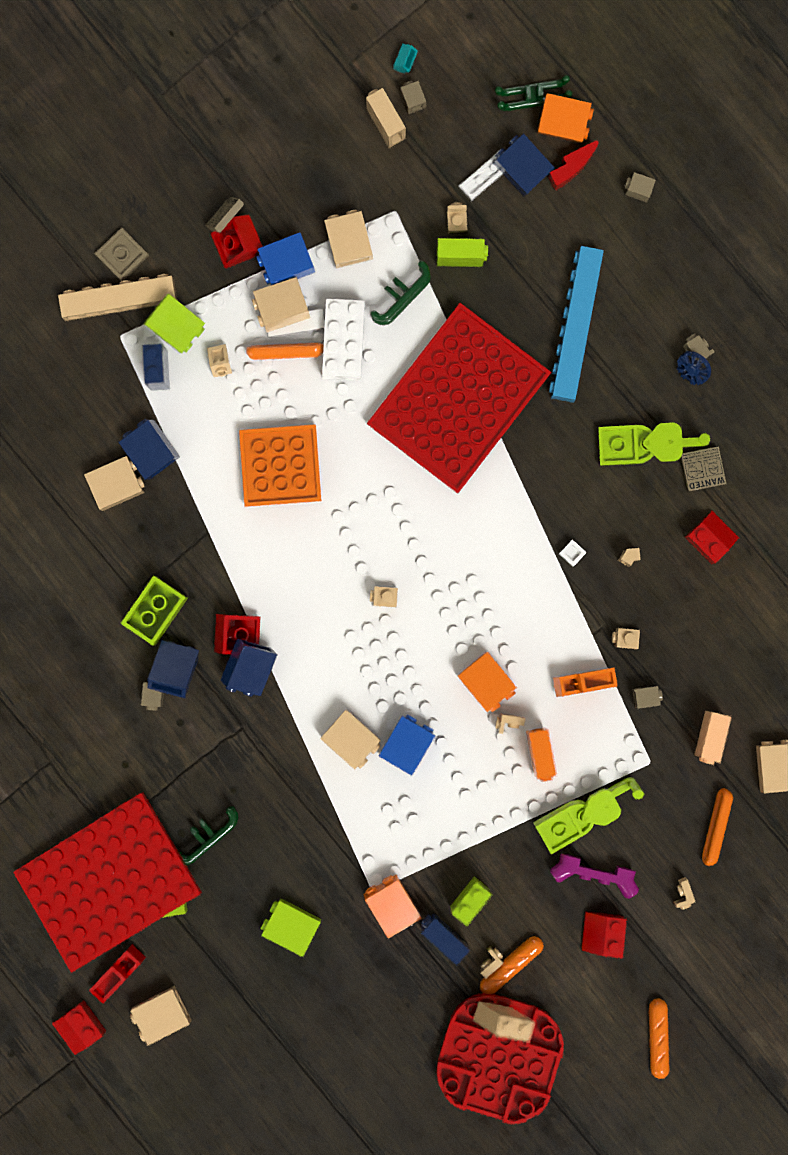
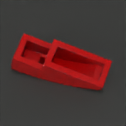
[548,140,599,191]
[89,944,146,1004]

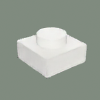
[559,540,586,567]

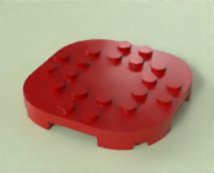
[437,993,564,1124]

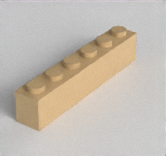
[58,274,177,321]

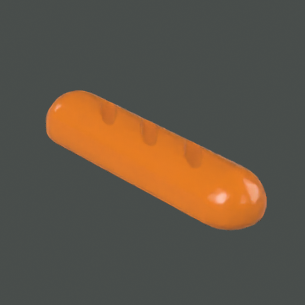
[246,343,324,360]
[702,788,733,866]
[480,936,544,994]
[649,998,670,1079]

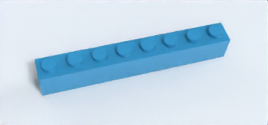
[549,246,604,402]

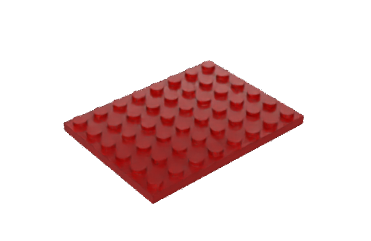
[367,303,551,494]
[13,792,202,973]

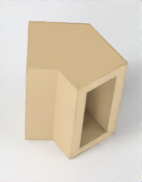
[618,548,640,567]

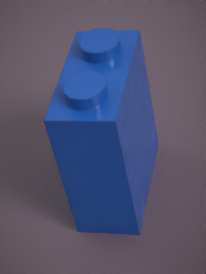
[256,233,315,285]
[379,714,436,776]

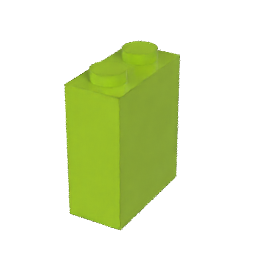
[437,238,488,267]
[144,294,205,354]
[450,876,492,925]
[261,898,321,957]

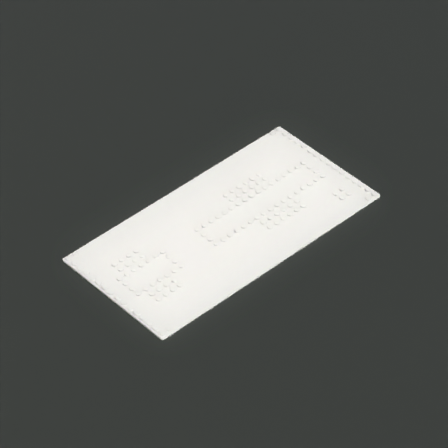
[121,211,650,887]

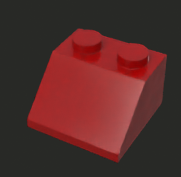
[211,215,263,268]
[685,511,739,564]
[214,614,261,654]
[581,911,627,958]
[52,1000,106,1055]

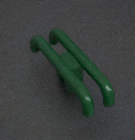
[495,75,572,111]
[370,261,431,326]
[178,806,239,865]

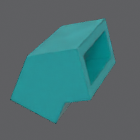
[394,44,418,74]

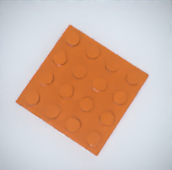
[239,424,322,507]

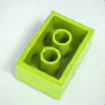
[121,576,188,645]

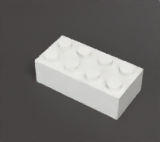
[322,299,365,381]

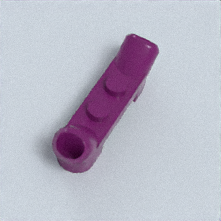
[550,853,639,899]

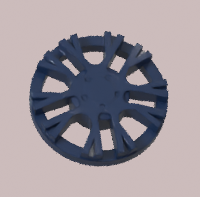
[677,351,711,385]

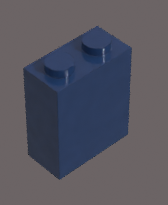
[493,134,555,196]
[142,344,170,391]
[119,419,180,480]
[221,638,278,696]
[148,640,199,698]
[421,913,470,965]

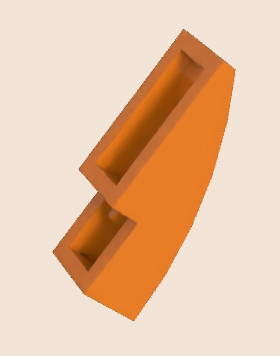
[553,668,618,697]

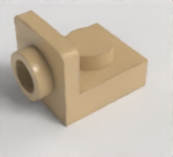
[447,202,467,233]
[207,344,232,377]
[370,586,398,607]
[612,628,640,649]
[495,713,525,734]
[674,877,695,909]
[480,946,503,979]

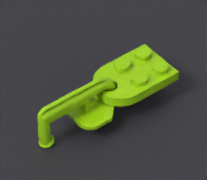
[599,423,710,466]
[534,777,644,854]

